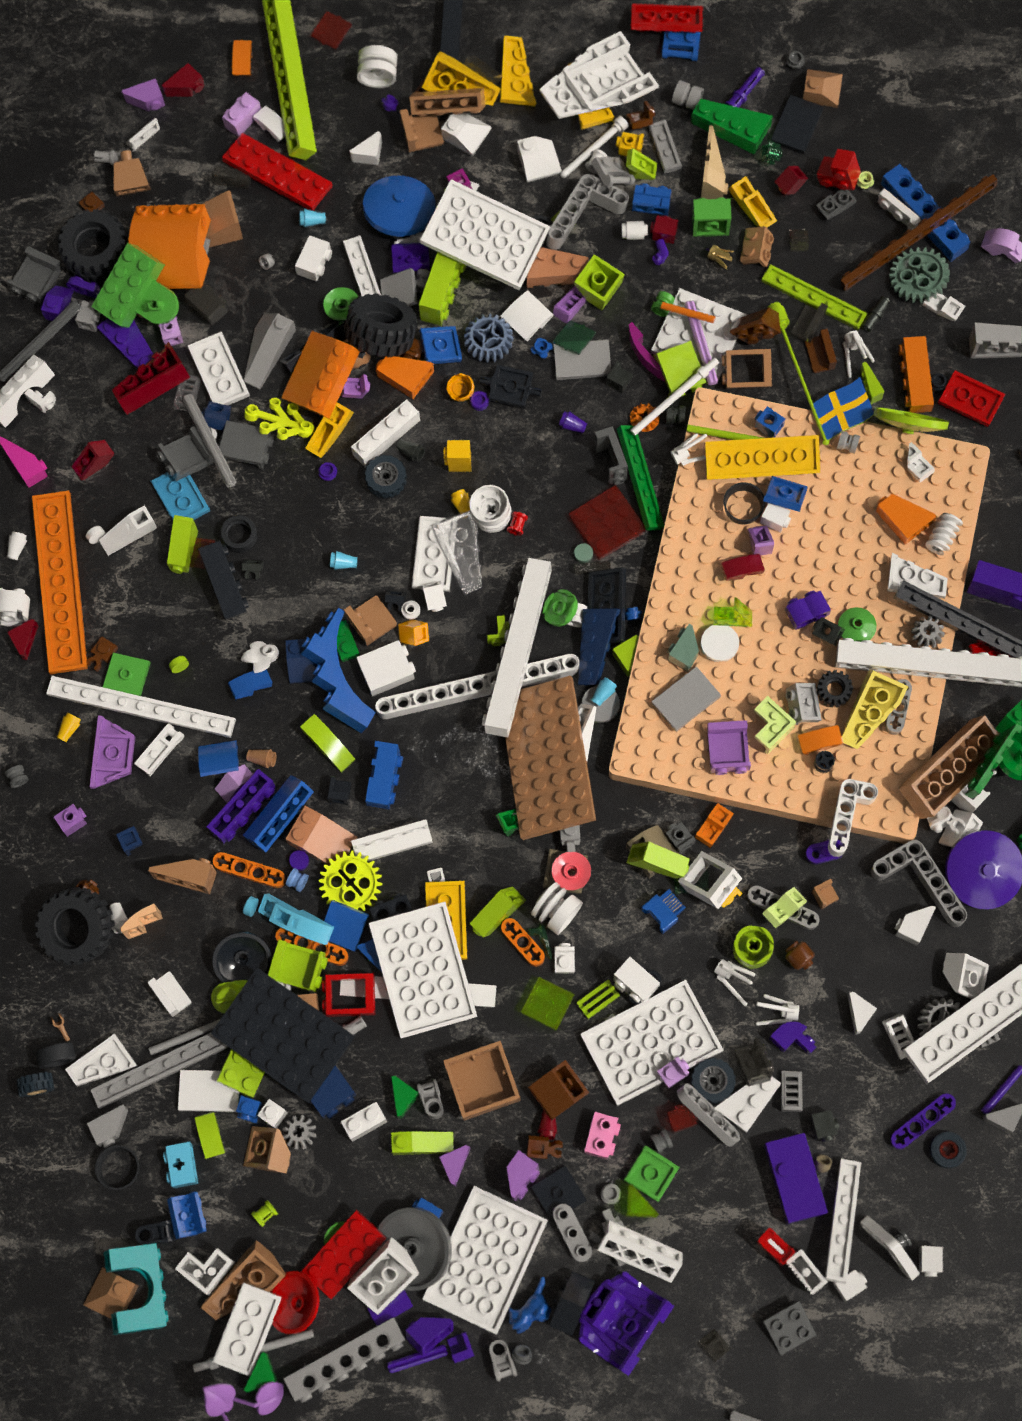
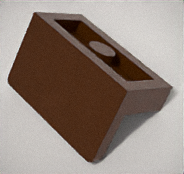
[805,329,837,374]

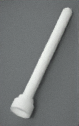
[560,116,628,178]

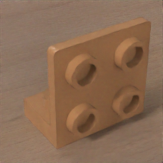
[400,109,444,152]
[344,595,397,646]

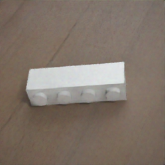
[351,399,420,467]

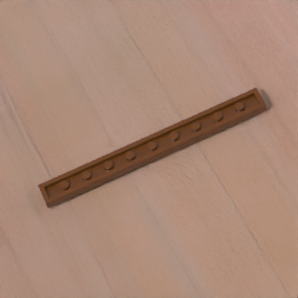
[841,174,997,291]

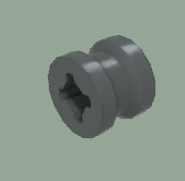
[5,765,29,788]
[650,1129,673,1154]

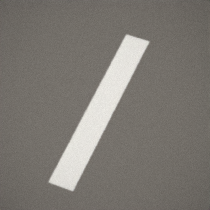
[340,976,496,1007]

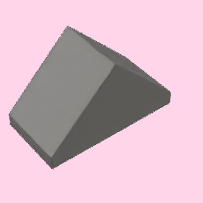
[983,1104,1022,1134]

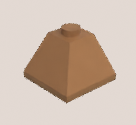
[803,70,843,108]
[244,1126,291,1174]
[84,1267,139,1319]

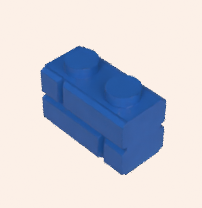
[632,183,672,216]

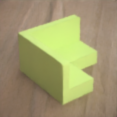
[754,696,796,754]

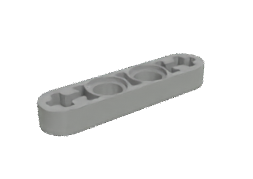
[747,886,819,930]
[677,1084,740,1147]

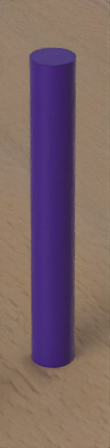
[981,1065,1022,1115]

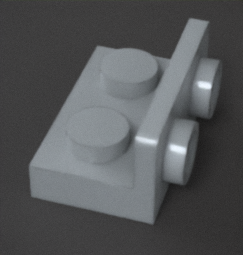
[786,683,822,725]

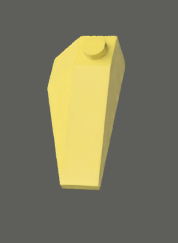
[842,668,908,749]

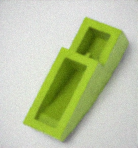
[300,714,355,773]

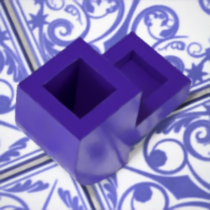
[769,1022,816,1055]

